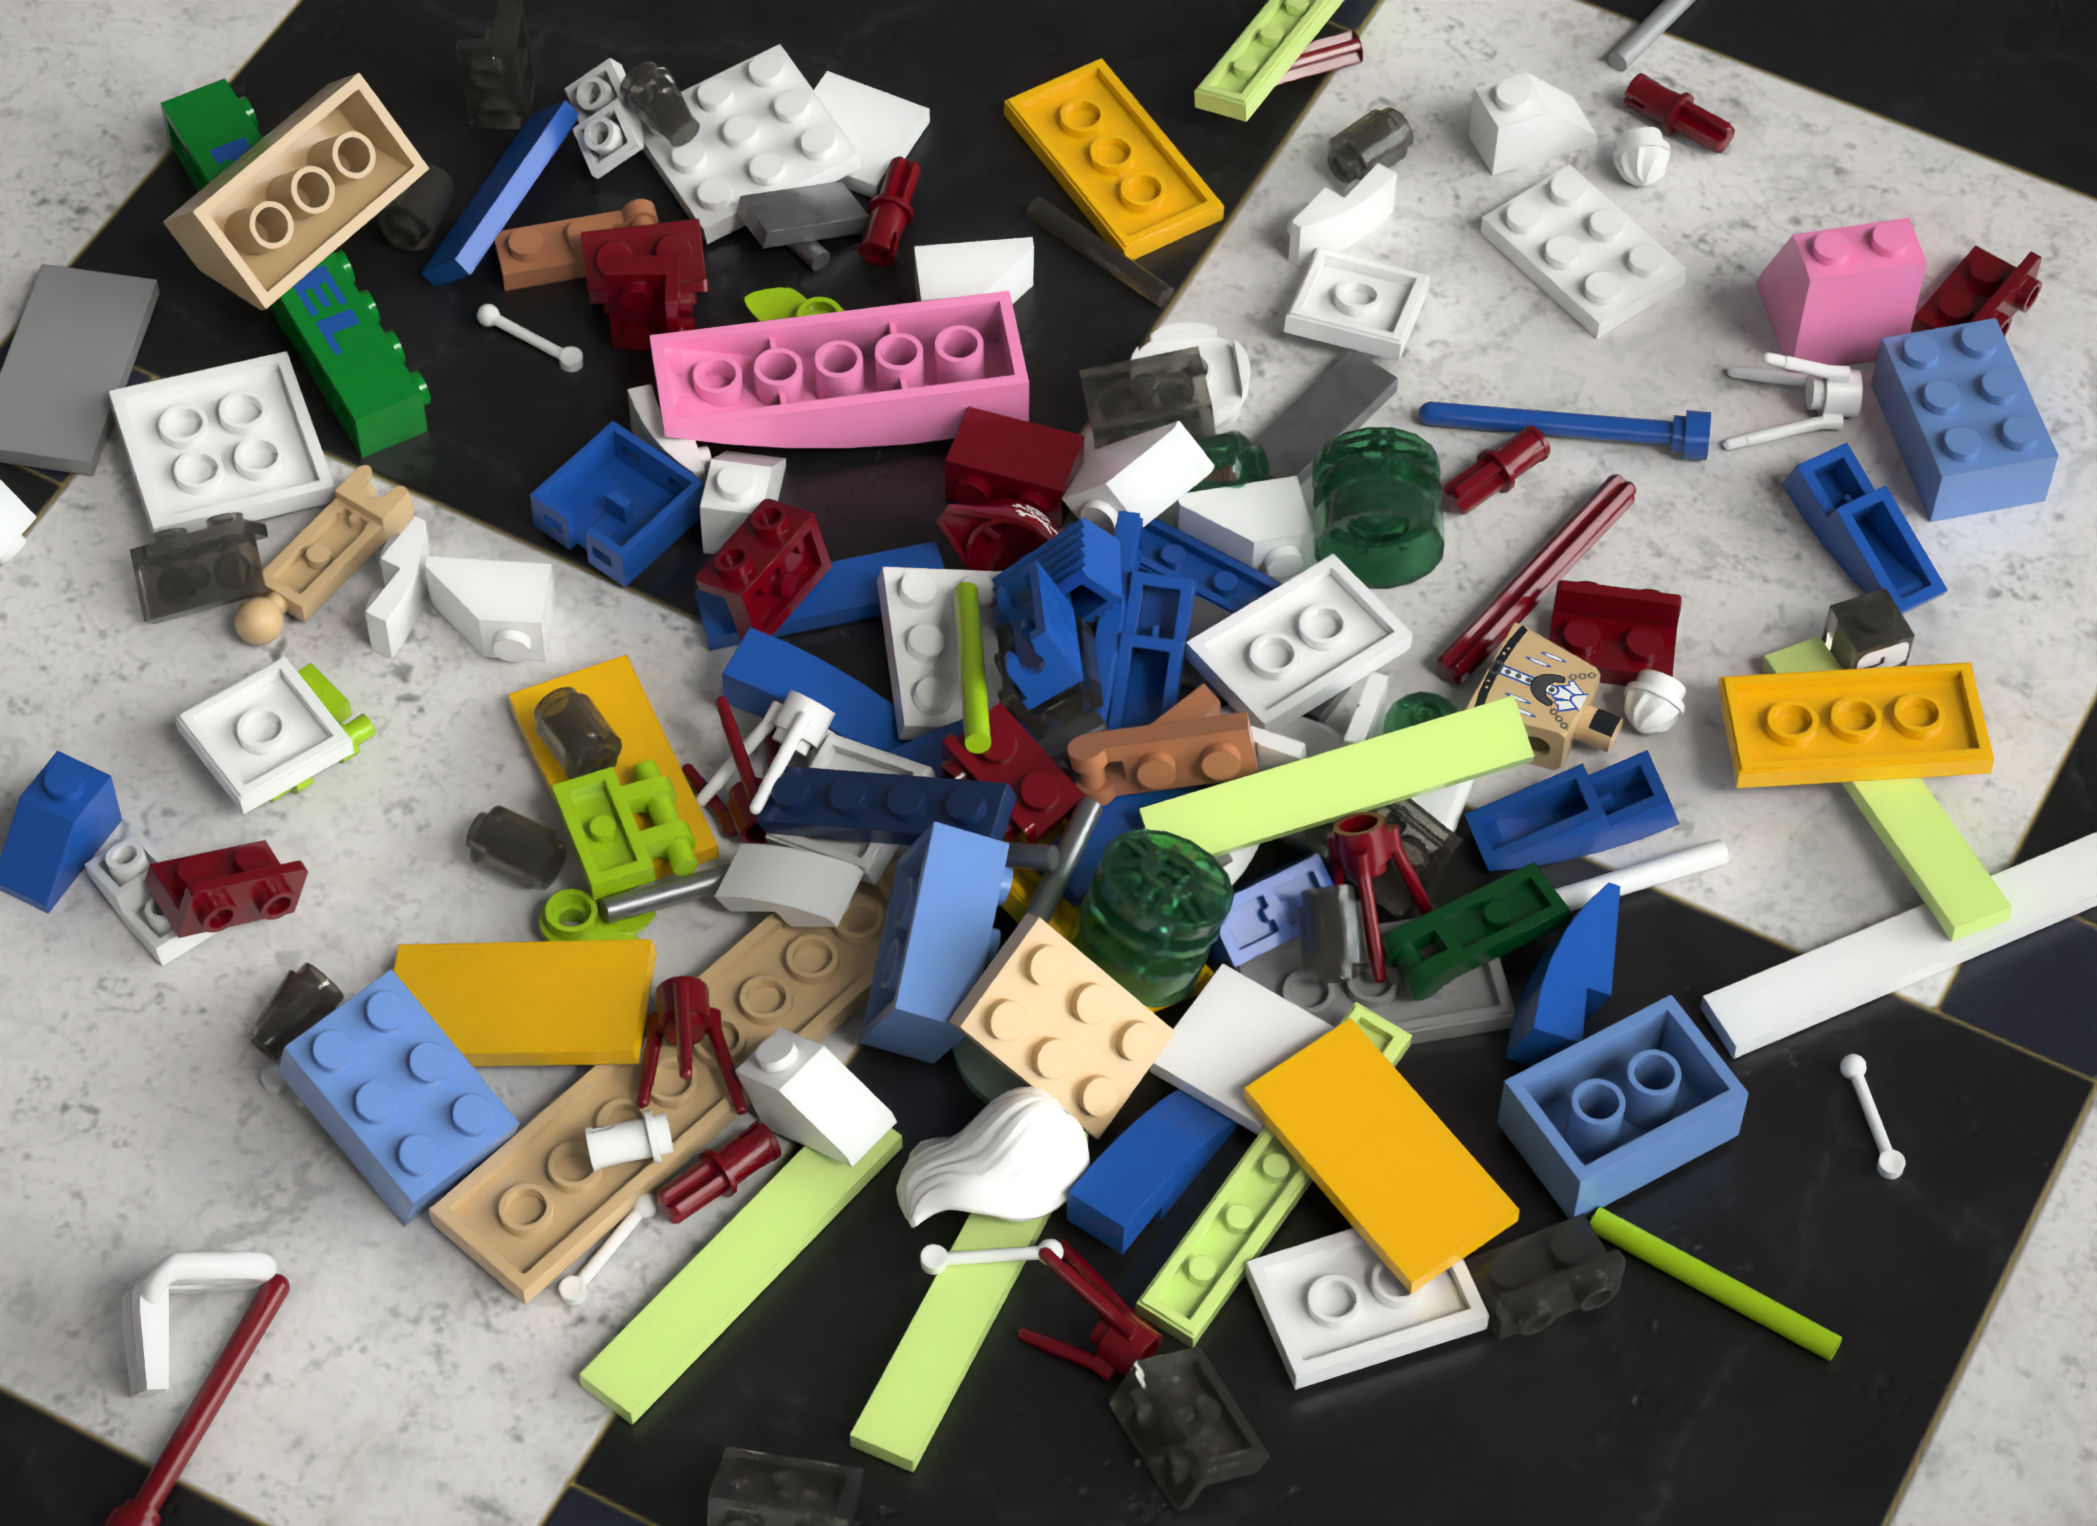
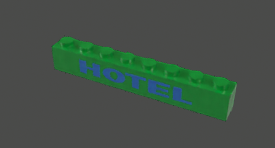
[160,78,431,458]

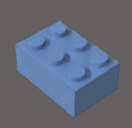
[1871,318,2059,522]
[859,821,1013,1064]
[278,969,519,1226]
[1497,995,1749,1223]

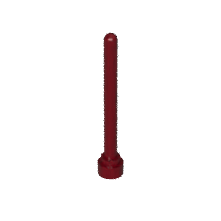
[101,1273,290,1526]

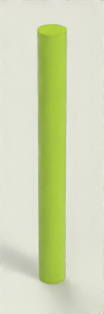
[953,582,991,754]
[1588,1207,1843,1361]

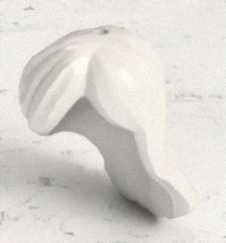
[896,1087,1090,1228]

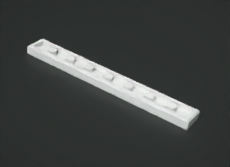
[1700,832,2097,1059]

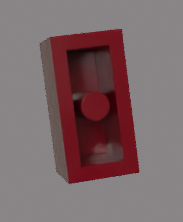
[945,406,1085,529]

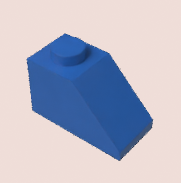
[0,750,122,914]

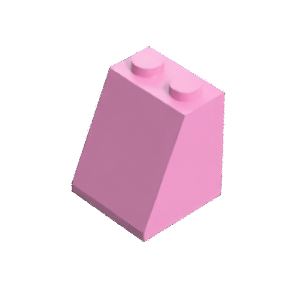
[1757,218,1927,373]

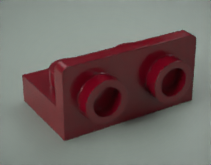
[580,218,709,314]
[1910,245,2042,337]
[605,255,695,351]
[695,498,832,641]
[1549,580,1682,686]
[940,702,1086,844]
[144,840,308,938]

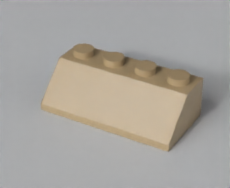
[163,73,430,310]

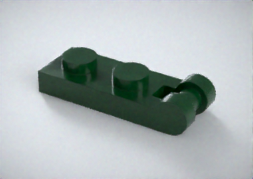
[1381,862,1570,1001]

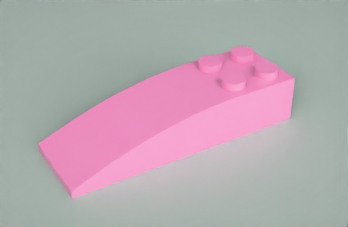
[649,291,1029,448]

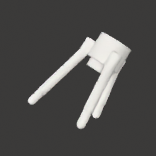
[1723,352,1863,450]
[696,690,836,814]

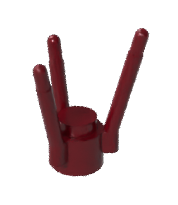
[682,696,779,844]
[1327,812,1433,983]
[636,976,748,1115]
[1017,1239,1163,1382]

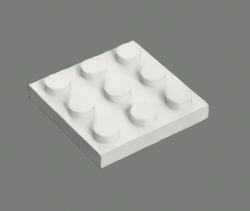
[639,44,862,244]
[109,351,336,544]

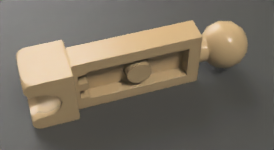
[234,465,413,645]

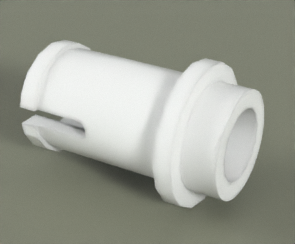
[585,1109,674,1171]

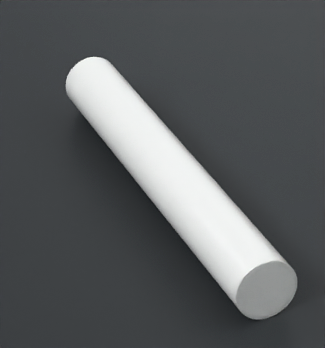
[1555,839,1729,911]

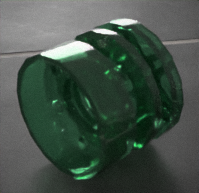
[1312,427,1445,589]
[1067,829,1234,1008]

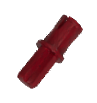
[1623,73,1735,153]
[858,156,921,267]
[1441,425,1551,515]
[654,1121,781,1224]

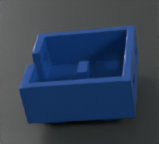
[530,421,705,587]

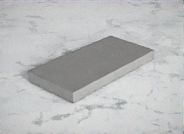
[0,264,160,476]
[1232,918,1515,1045]

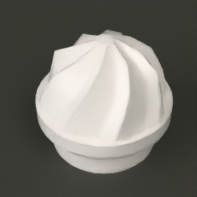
[1612,126,1671,186]
[1624,669,1686,734]

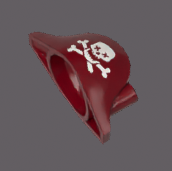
[936,497,1061,572]

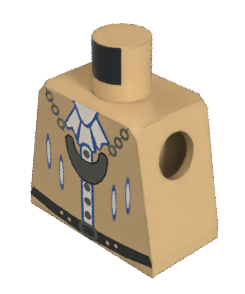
[1466,622,1623,770]

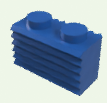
[992,518,1122,646]

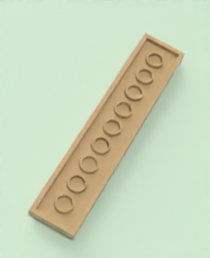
[429,859,897,1305]

